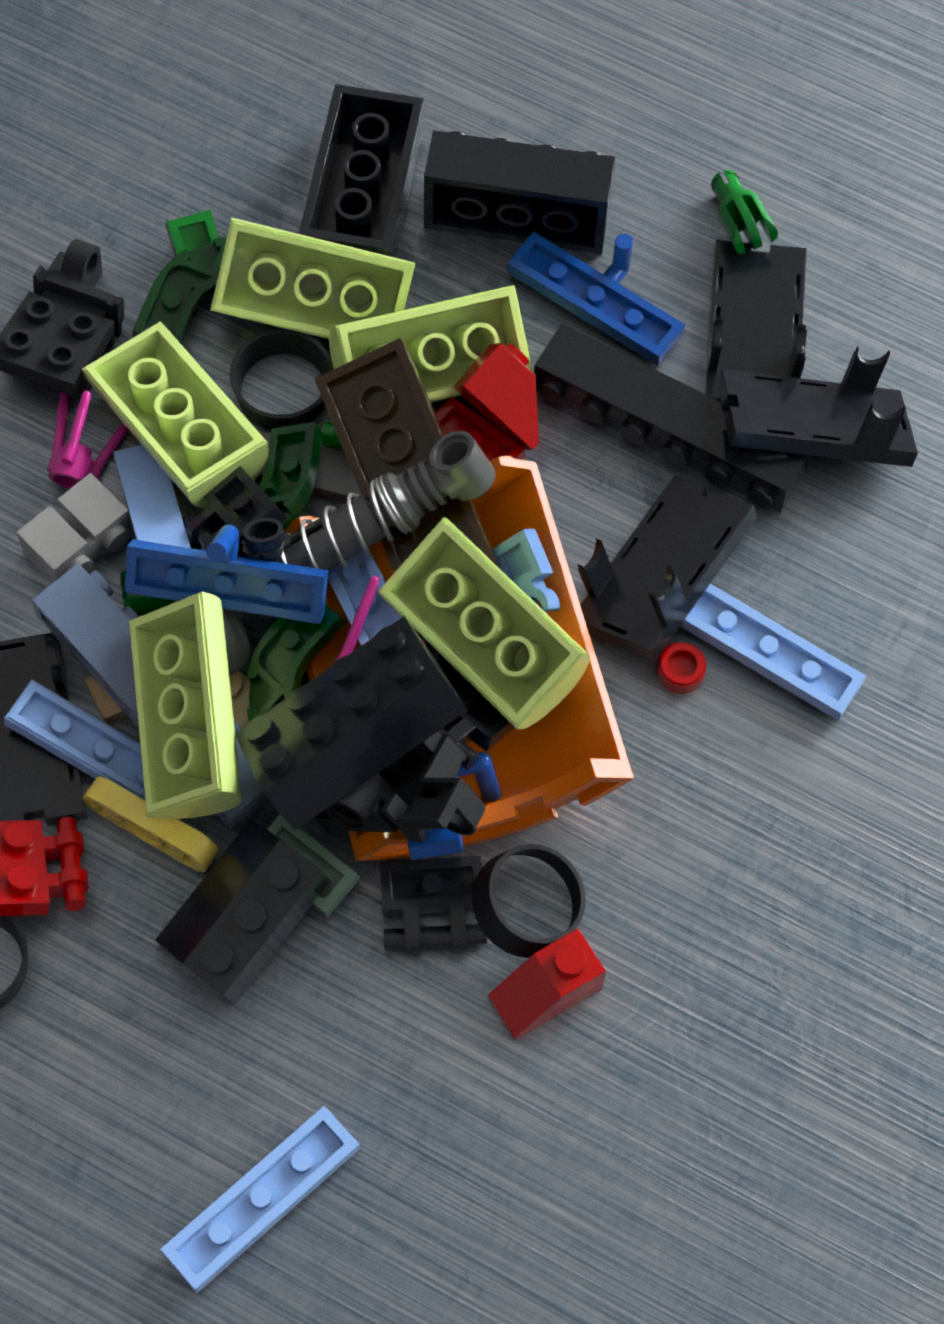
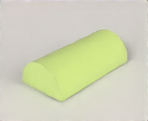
[210,217,415,339]
[329,285,533,402]
[82,321,269,508]
[378,517,590,729]
[129,592,242,819]

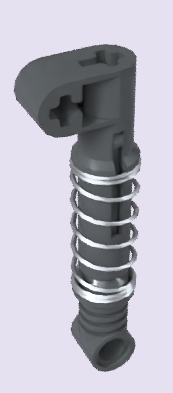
[173,431,496,676]

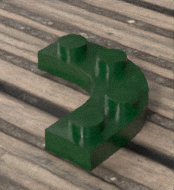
[132,237,227,343]
[182,422,323,557]
[246,603,346,722]

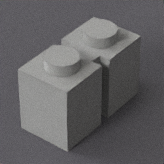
[16,473,133,583]

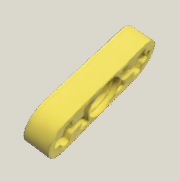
[82,776,219,873]

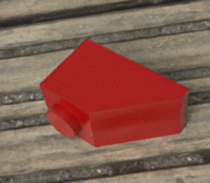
[453,343,539,450]
[488,928,606,1040]

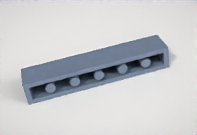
[32,562,268,831]

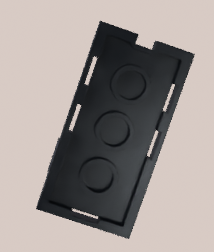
[705,240,807,402]
[717,346,918,467]
[577,476,757,661]
[0,632,88,826]

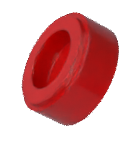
[656,642,707,694]

